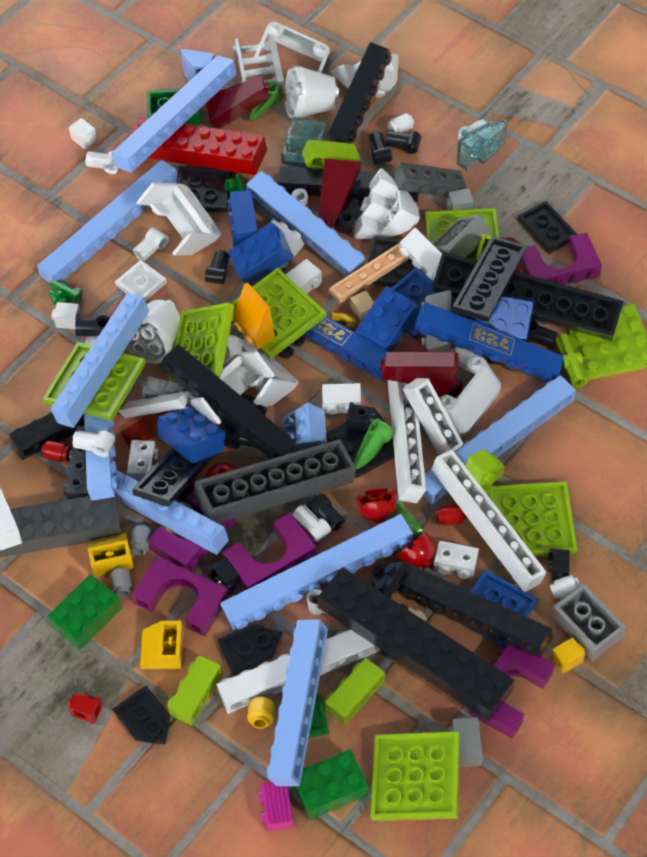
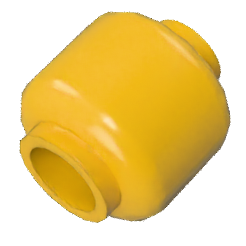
[247,696,276,729]

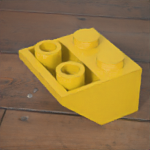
[87,533,134,577]
[140,621,184,669]

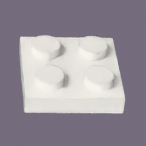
[115,260,167,301]

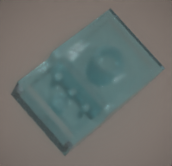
[281,117,327,169]
[456,119,507,171]

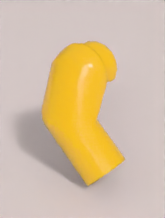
[332,313,356,329]

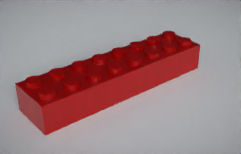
[126,117,268,175]

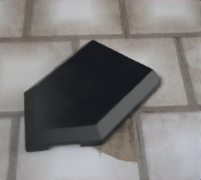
[218,623,282,675]
[112,685,171,745]

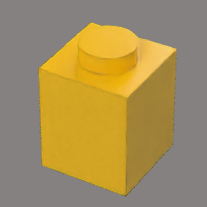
[551,637,585,674]

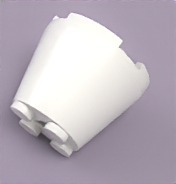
[285,66,339,118]
[126,300,180,364]

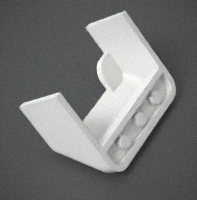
[253,22,330,73]
[137,182,221,255]
[223,335,299,407]
[439,347,501,437]
[186,351,275,424]

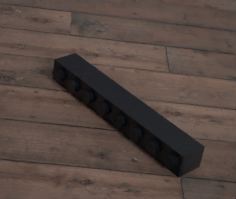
[278,167,419,202]
[160,344,296,460]
[396,563,553,658]

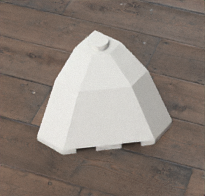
[331,53,399,98]
[353,168,420,239]

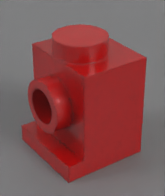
[68,693,103,724]

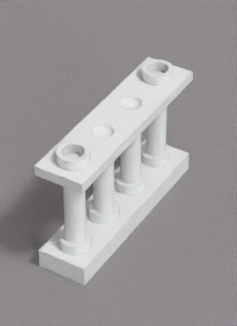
[232,39,285,93]

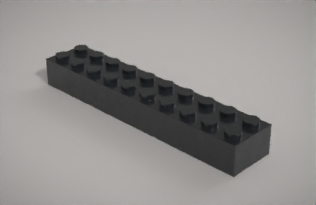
[432,252,624,341]
[318,567,515,722]

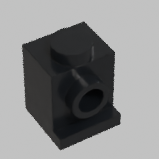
[346,402,376,431]
[548,548,570,581]
[208,557,240,592]

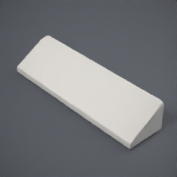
[118,391,190,418]

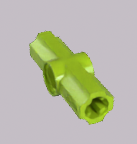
[555,333,588,388]

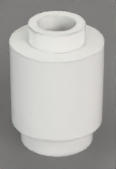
[388,113,414,133]
[549,574,580,600]

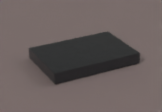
[517,201,578,254]

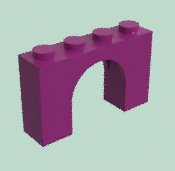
[520,232,602,285]
[148,488,237,571]
[222,512,317,590]
[132,556,229,637]
[468,645,555,739]

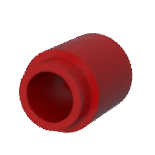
[41,440,72,462]
[436,504,466,527]

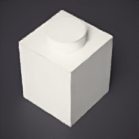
[69,118,97,149]
[52,302,81,329]

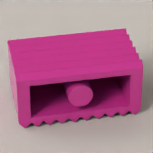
[258,782,294,831]

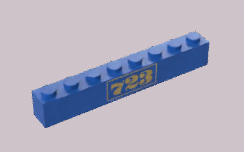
[414,302,564,382]
[303,316,389,382]

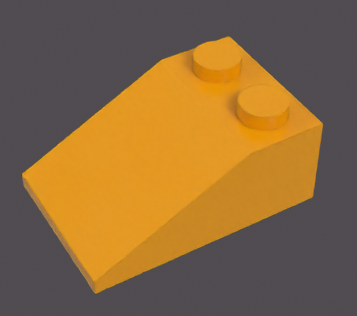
[233,282,275,350]

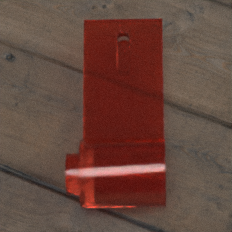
[121,410,175,449]

